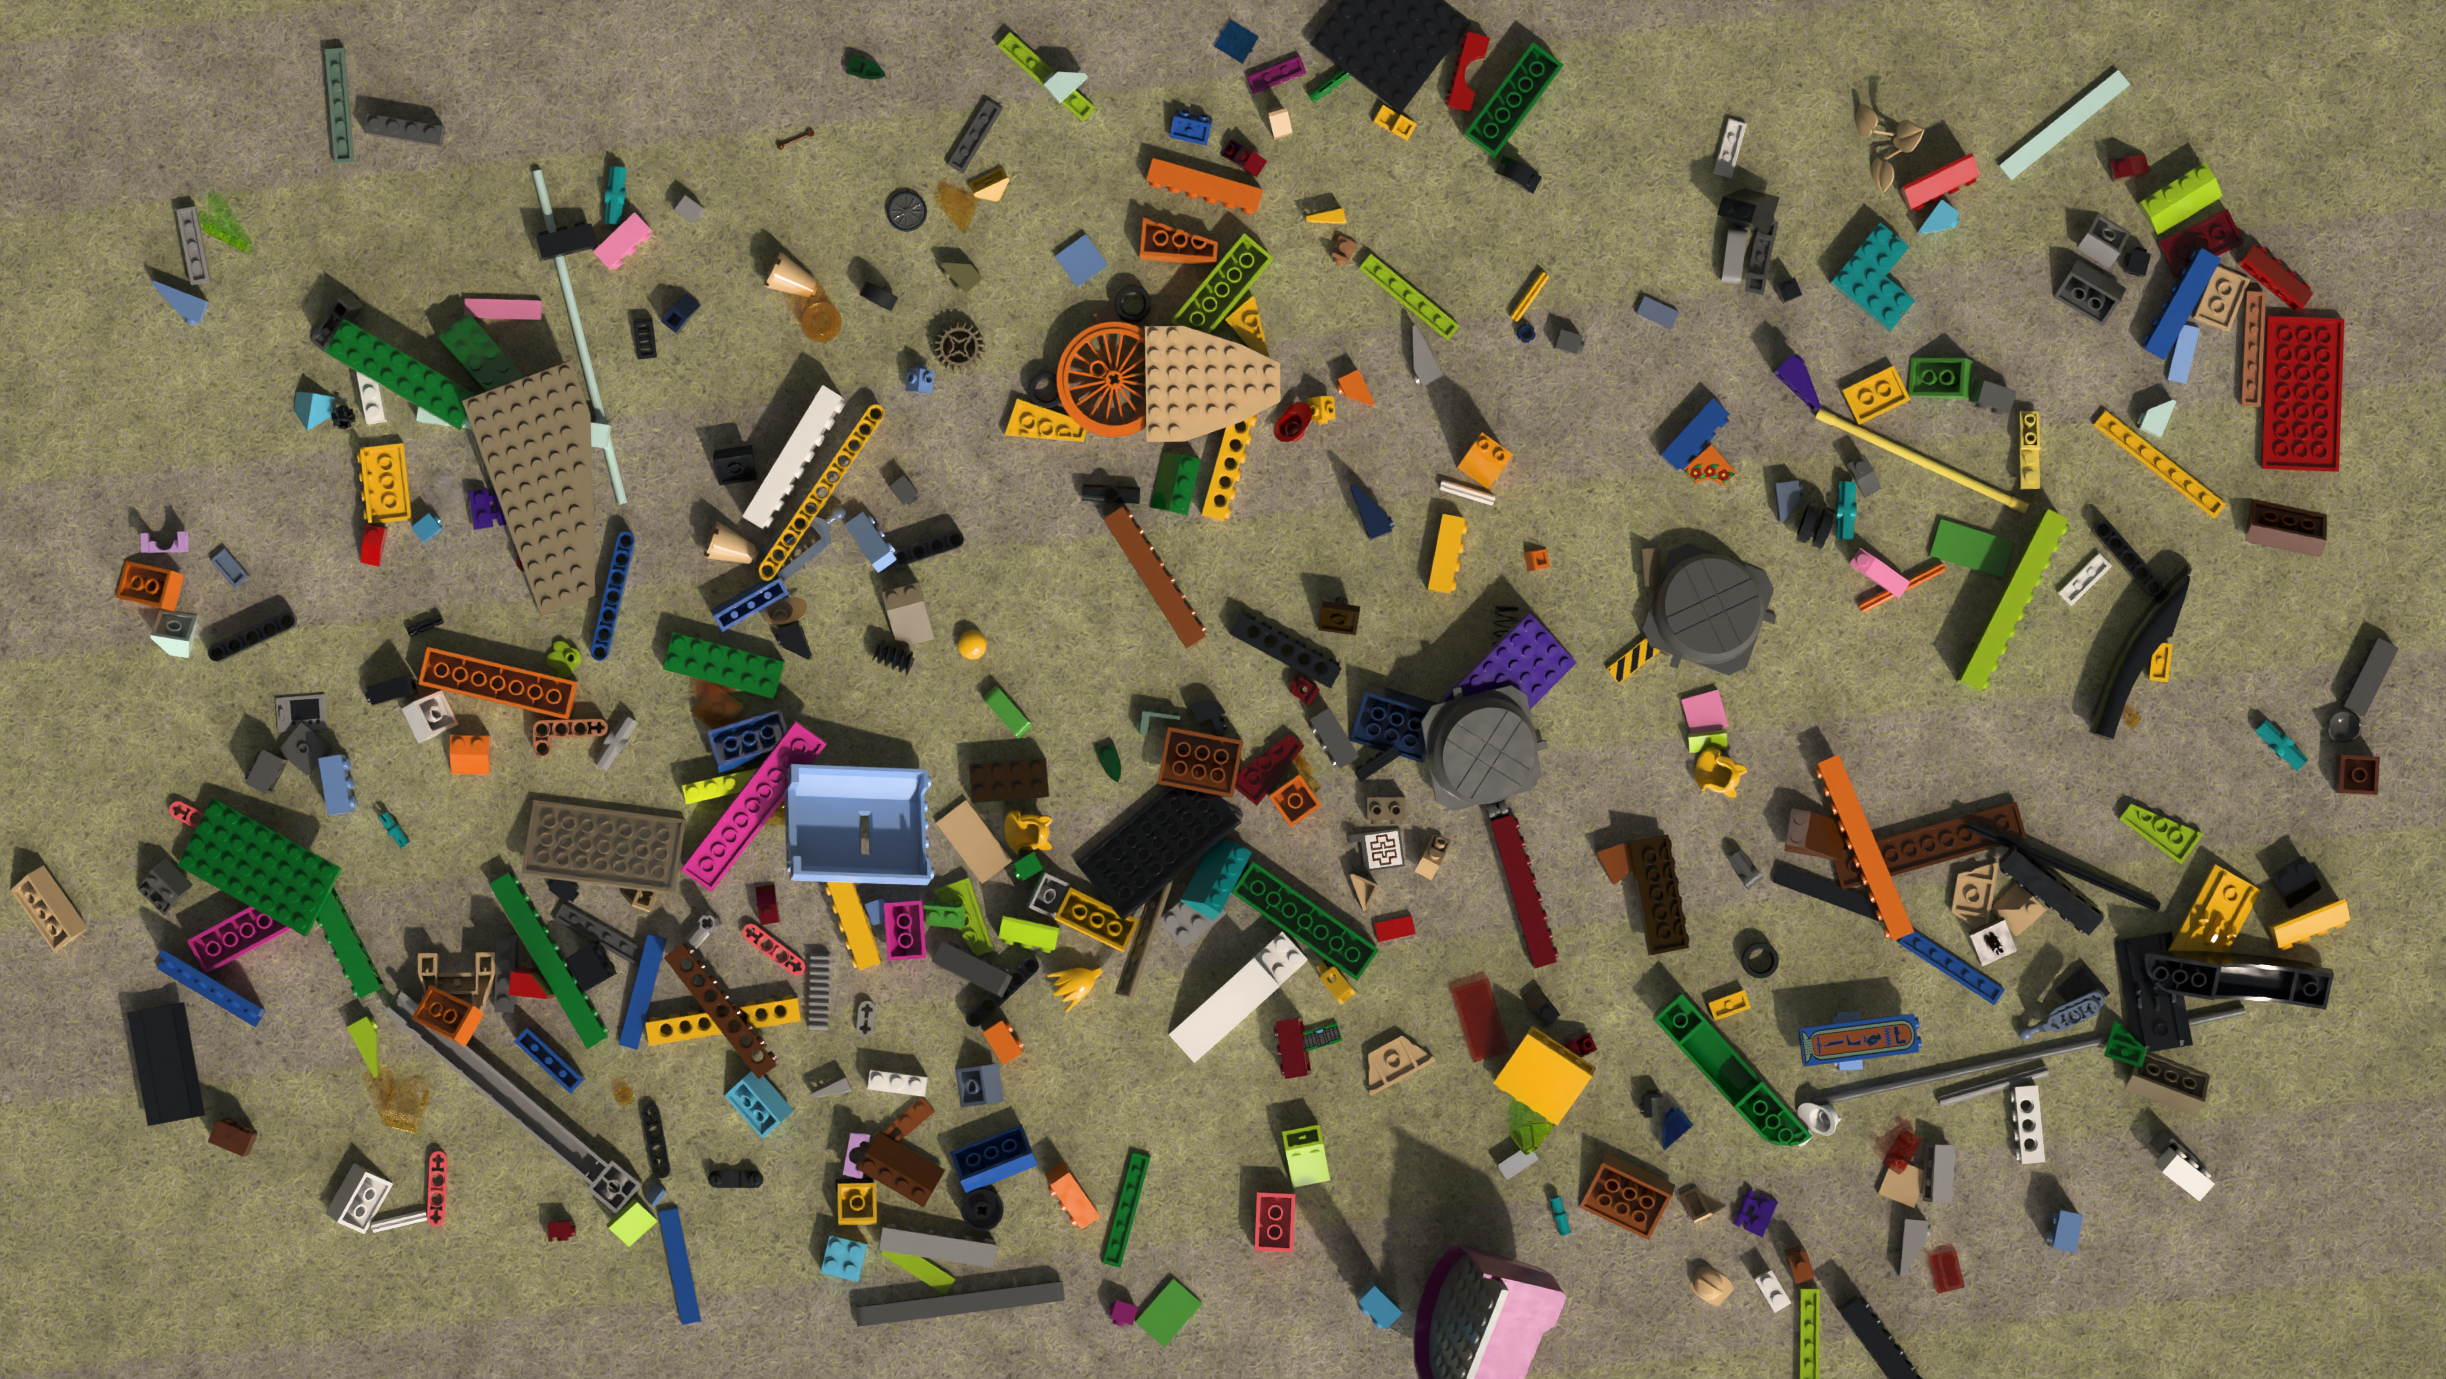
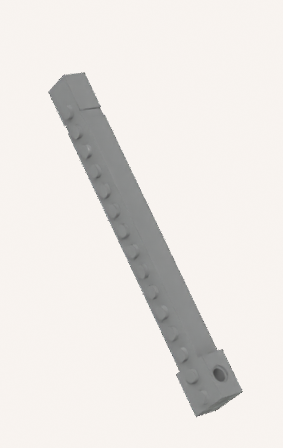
[384,991,643,1214]

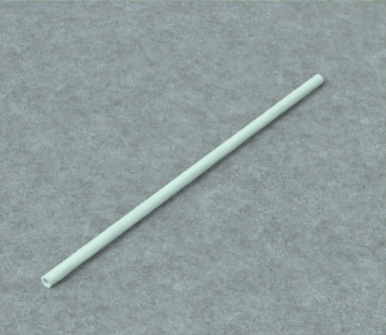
[532,170,627,505]

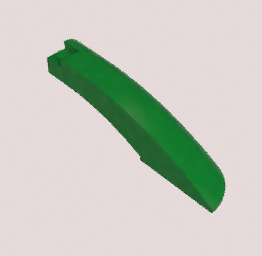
[1653,991,1812,1146]

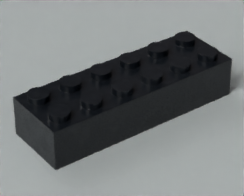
[1837,1296,1923,1379]

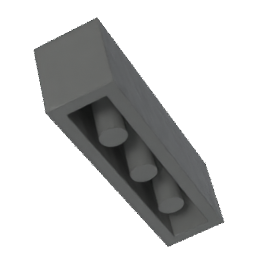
[364,114,445,147]
[2340,638,2399,717]
[494,935,518,1013]
[931,941,1012,998]

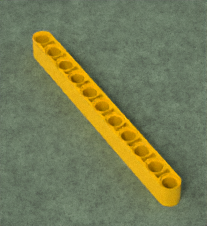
[758,404,884,581]

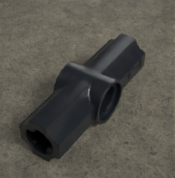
[1082,484,1140,504]

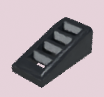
[633,318,657,360]

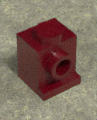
[1290,677,1320,706]
[548,1220,577,1242]

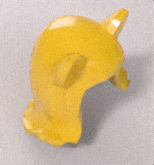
[1694,747,1747,798]
[1004,810,1052,855]

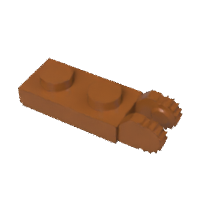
[883,1097,935,1142]

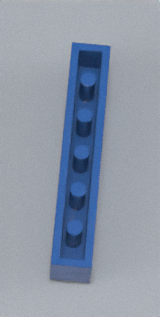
[2141,247,2221,360]

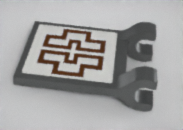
[1348,828,1405,874]

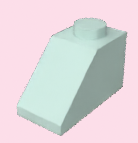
[1044,72,1088,104]
[2137,400,2176,437]

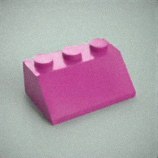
[884,901,926,961]

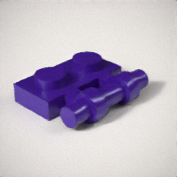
[467,488,506,530]
[1733,1189,1778,1237]

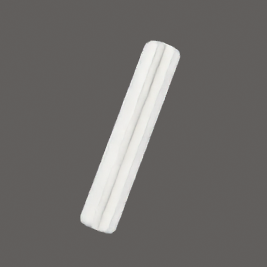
[1439,480,1495,505]
[371,1210,427,1232]

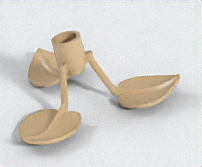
[1856,104,1925,192]

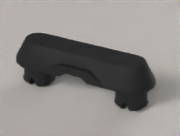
[708,1170,764,1188]

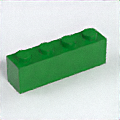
[1012,852,1045,880]

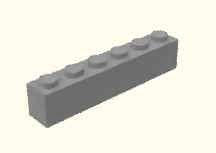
[879,1224,997,1268]

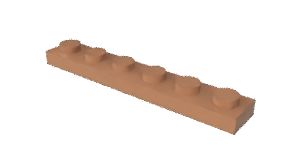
[2240,291,2266,407]

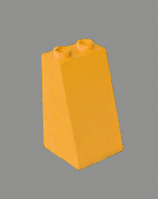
[1457,432,1514,490]

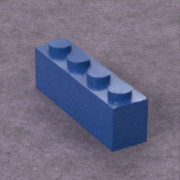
[1660,398,1730,471]
[710,573,789,632]
[514,1027,585,1094]

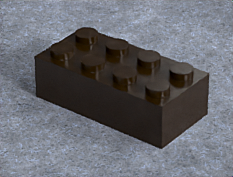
[969,759,1050,803]

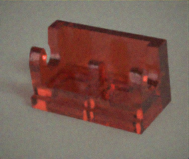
[1882,1130,1923,1175]

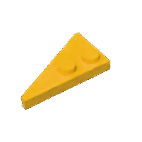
[1225,296,1270,358]

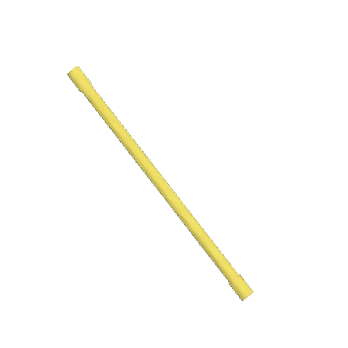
[1815,408,2029,514]

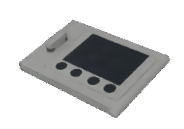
[275,693,328,732]

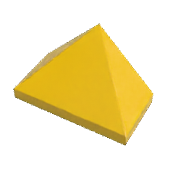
[968,167,1009,201]

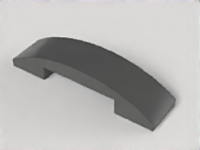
[1744,220,1779,295]

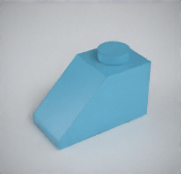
[1918,200,1960,234]

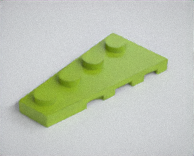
[2119,804,2204,865]
[933,878,995,957]

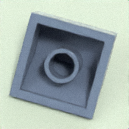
[956,1063,1004,1107]

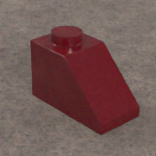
[2108,154,2150,182]
[756,884,781,925]

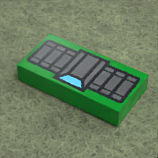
[1303,1022,1342,1051]

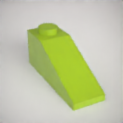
[346,1016,380,1078]

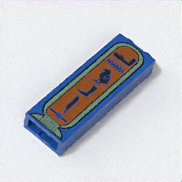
[1798,1013,1922,1067]

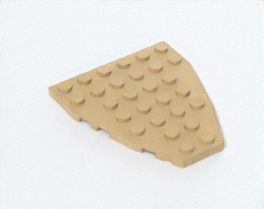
[1145,326,1281,442]

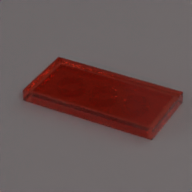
[1451,978,1510,1062]

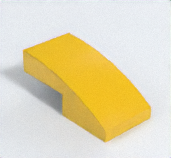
[1372,105,1417,141]

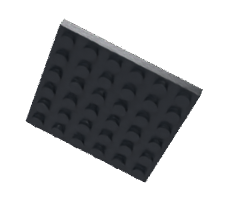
[1309,0,1470,113]

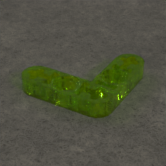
[201,222,254,256]

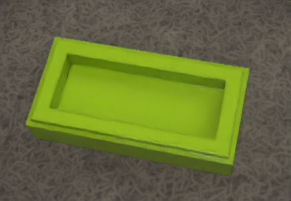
[1688,729,1728,753]

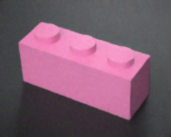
[593,212,652,270]

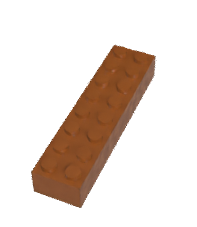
[1103,507,1207,649]

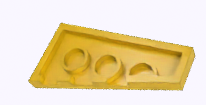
[1005,399,1087,442]

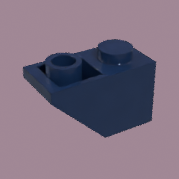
[661,293,701,335]

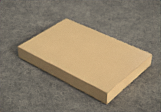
[2193,266,2250,332]

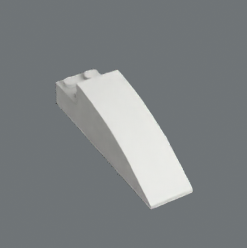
[1169,932,1308,1063]

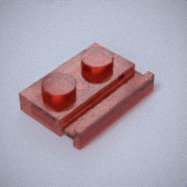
[1928,1250,1965,1294]

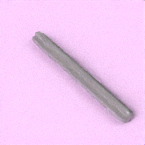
[1938,1066,2049,1107]

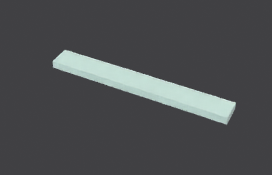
[1999,70,2130,181]

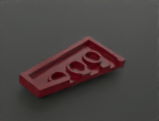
[1235,734,1304,806]

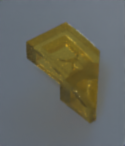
[1295,755,1321,793]

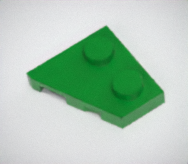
[2104,1021,2147,1067]

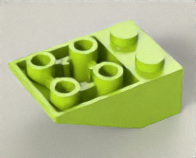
[1282,1124,1330,1188]

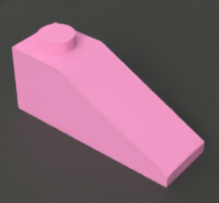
[1850,548,1910,598]

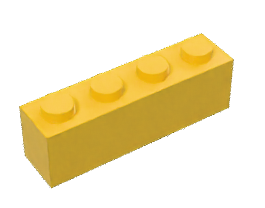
[1427,514,1468,594]

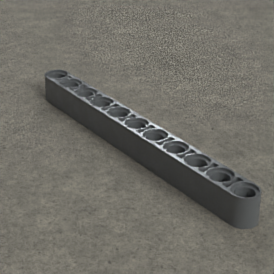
[855,1281,1065,1327]

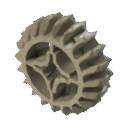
[934,321,985,373]

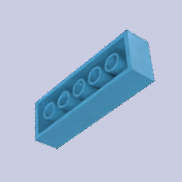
[1356,1278,1402,1330]

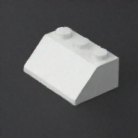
[326,1163,393,1234]

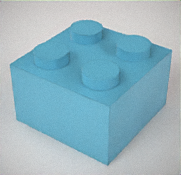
[821,1234,868,1282]

